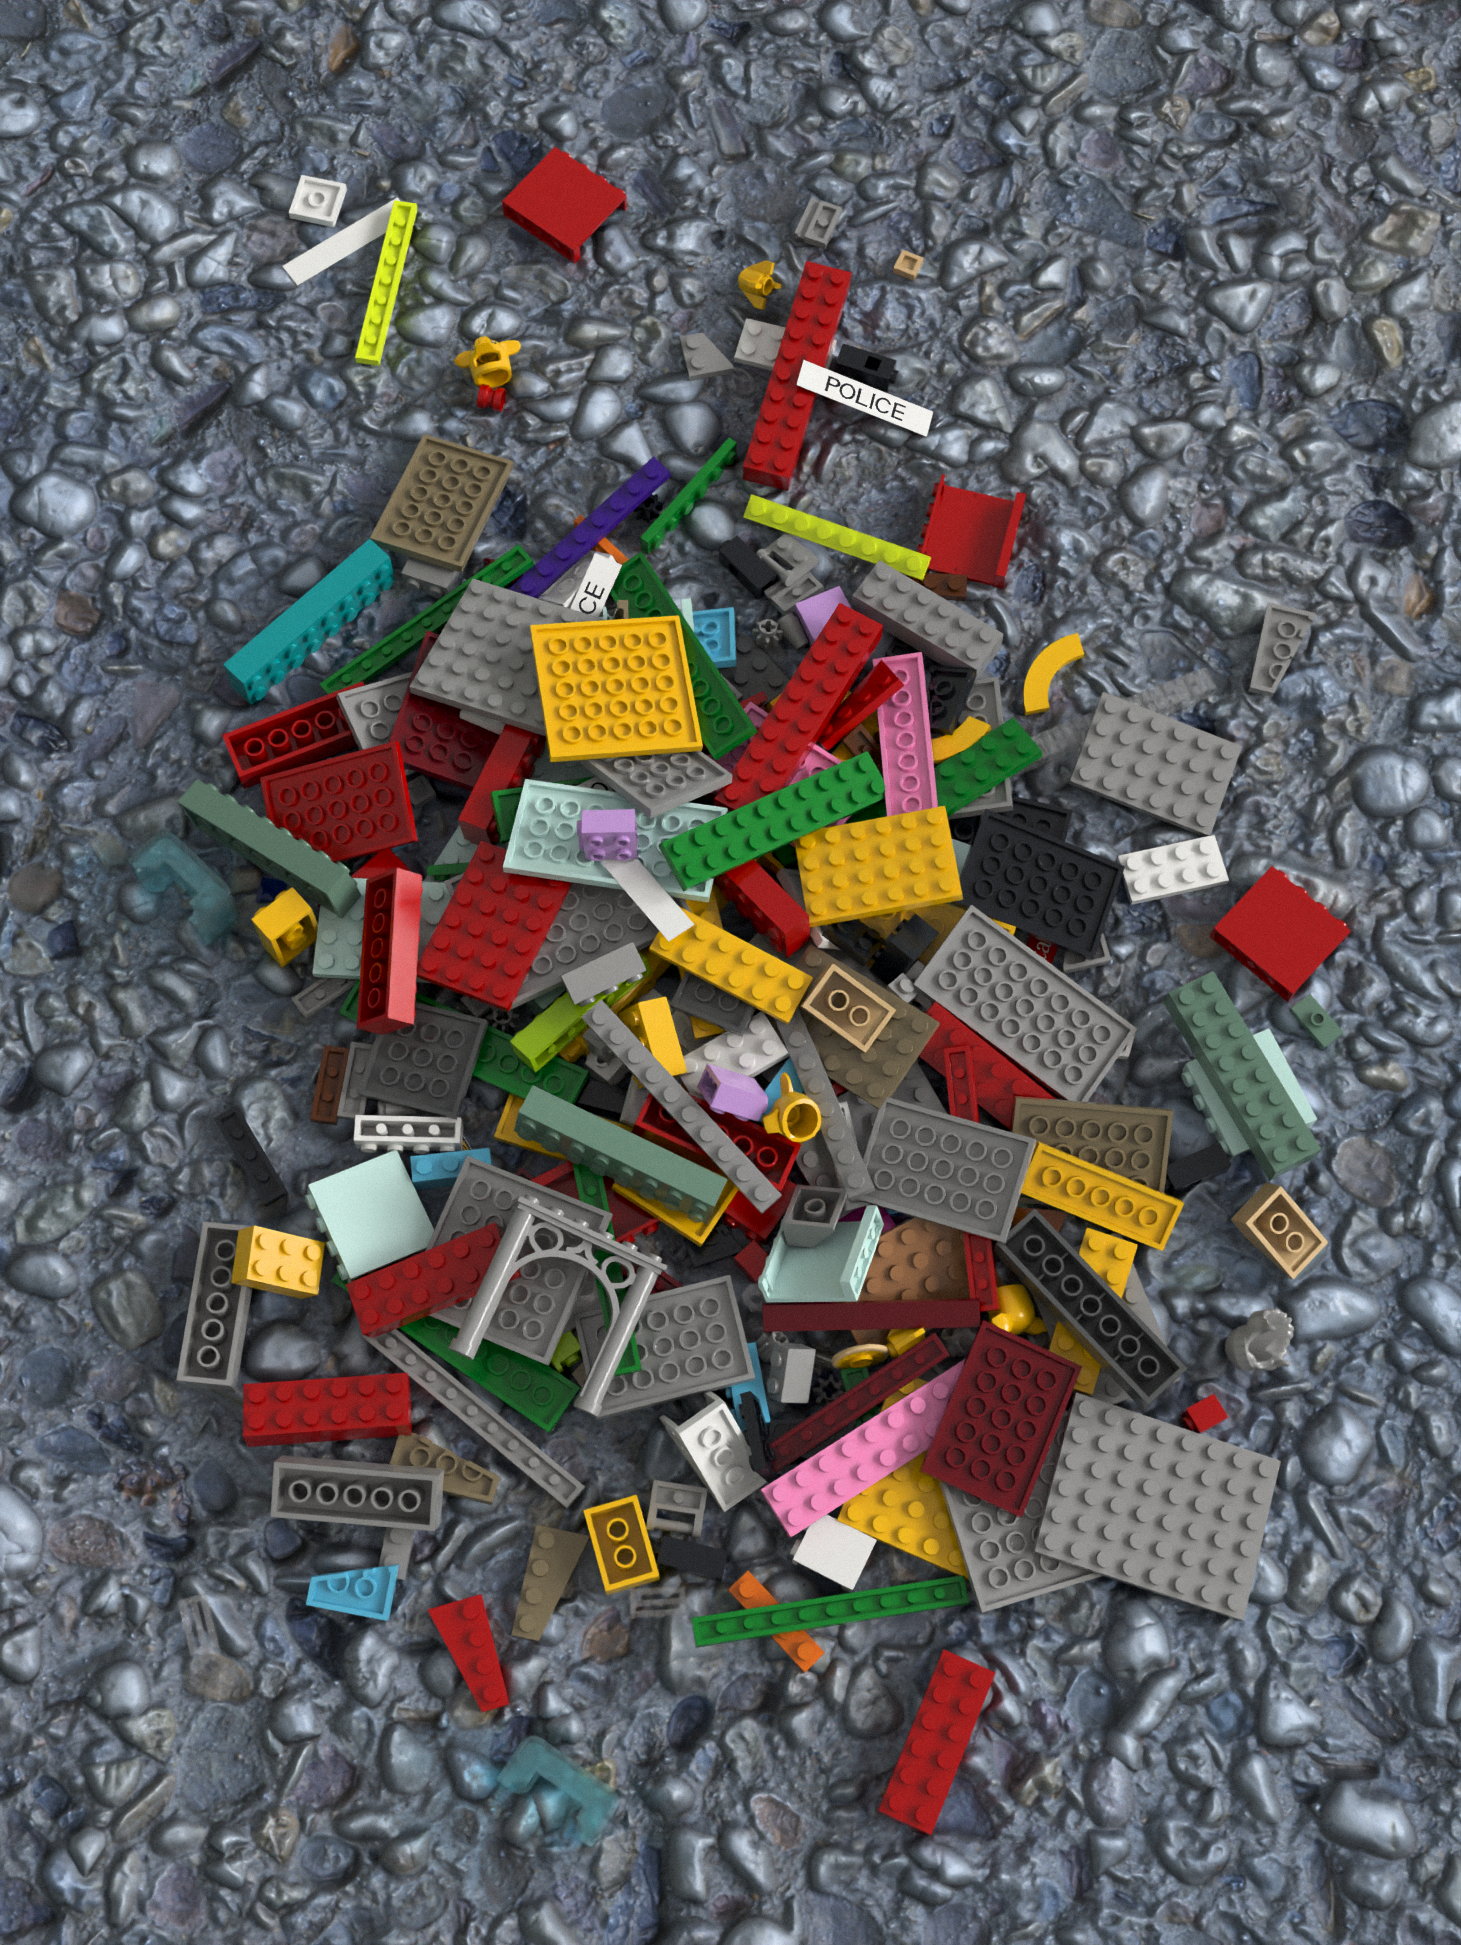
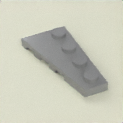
[1248,602,1316,697]

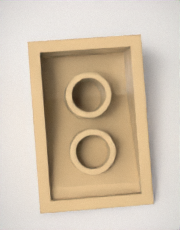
[799,963,896,1053]
[1230,1183,1328,1280]

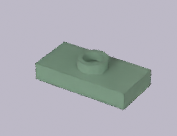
[1289,994,1344,1050]

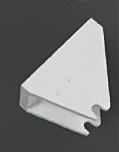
[659,1391,767,1512]

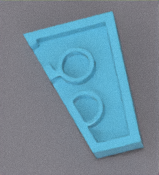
[692,607,737,668]
[306,1564,399,1621]

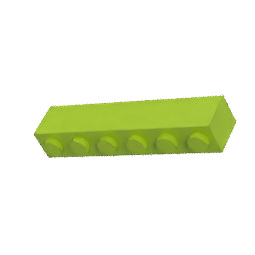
[510,951,651,1073]

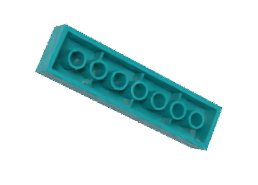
[223,539,395,705]

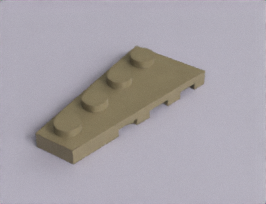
[511,1525,591,1642]

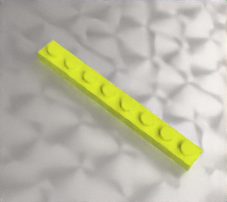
[355,200,418,366]
[743,494,931,581]

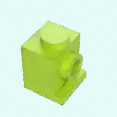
[550,1330,582,1374]

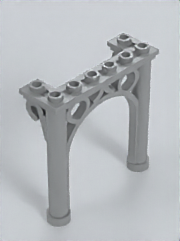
[448,1194,667,1417]

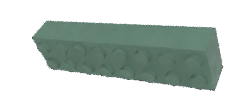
[177,779,361,918]
[1163,971,1321,1181]
[514,1085,728,1224]

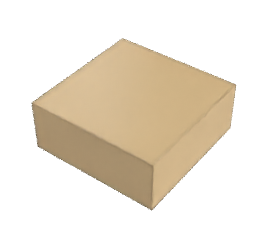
[893,250,924,281]

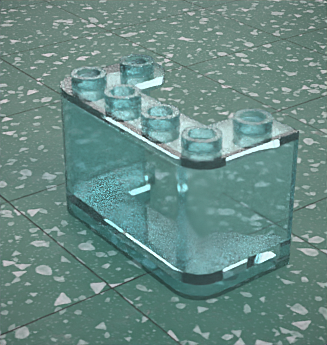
[127,831,240,949]
[496,1736,621,1849]

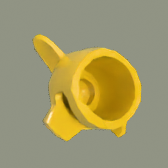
[454,336,521,388]
[762,1072,821,1145]
[988,1284,1047,1335]

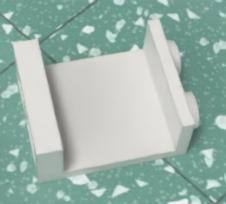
[790,1514,877,1593]

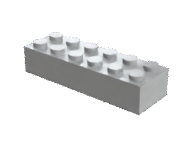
[851,560,1004,680]
[176,1222,253,1392]
[270,1455,444,1531]

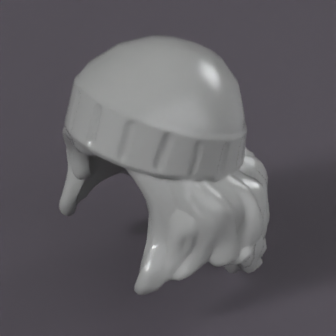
[1225,1308,1294,1371]

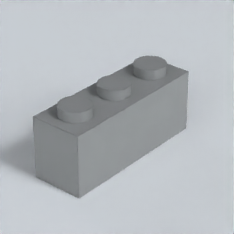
[560,942,646,1007]

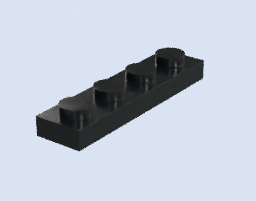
[214,1105,289,1207]

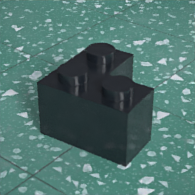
[869,914,939,985]

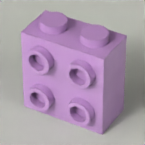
[794,586,852,647]
[577,809,638,861]
[697,1063,768,1121]

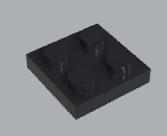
[822,919,885,967]

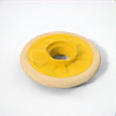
[831,1344,890,1370]

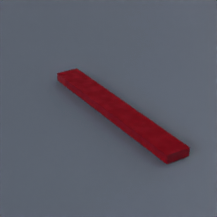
[762,1298,980,1332]
[770,1332,950,1473]

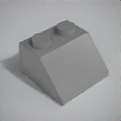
[782,1185,847,1248]

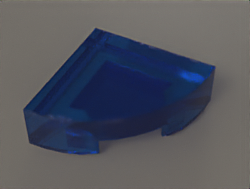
[256,877,288,904]

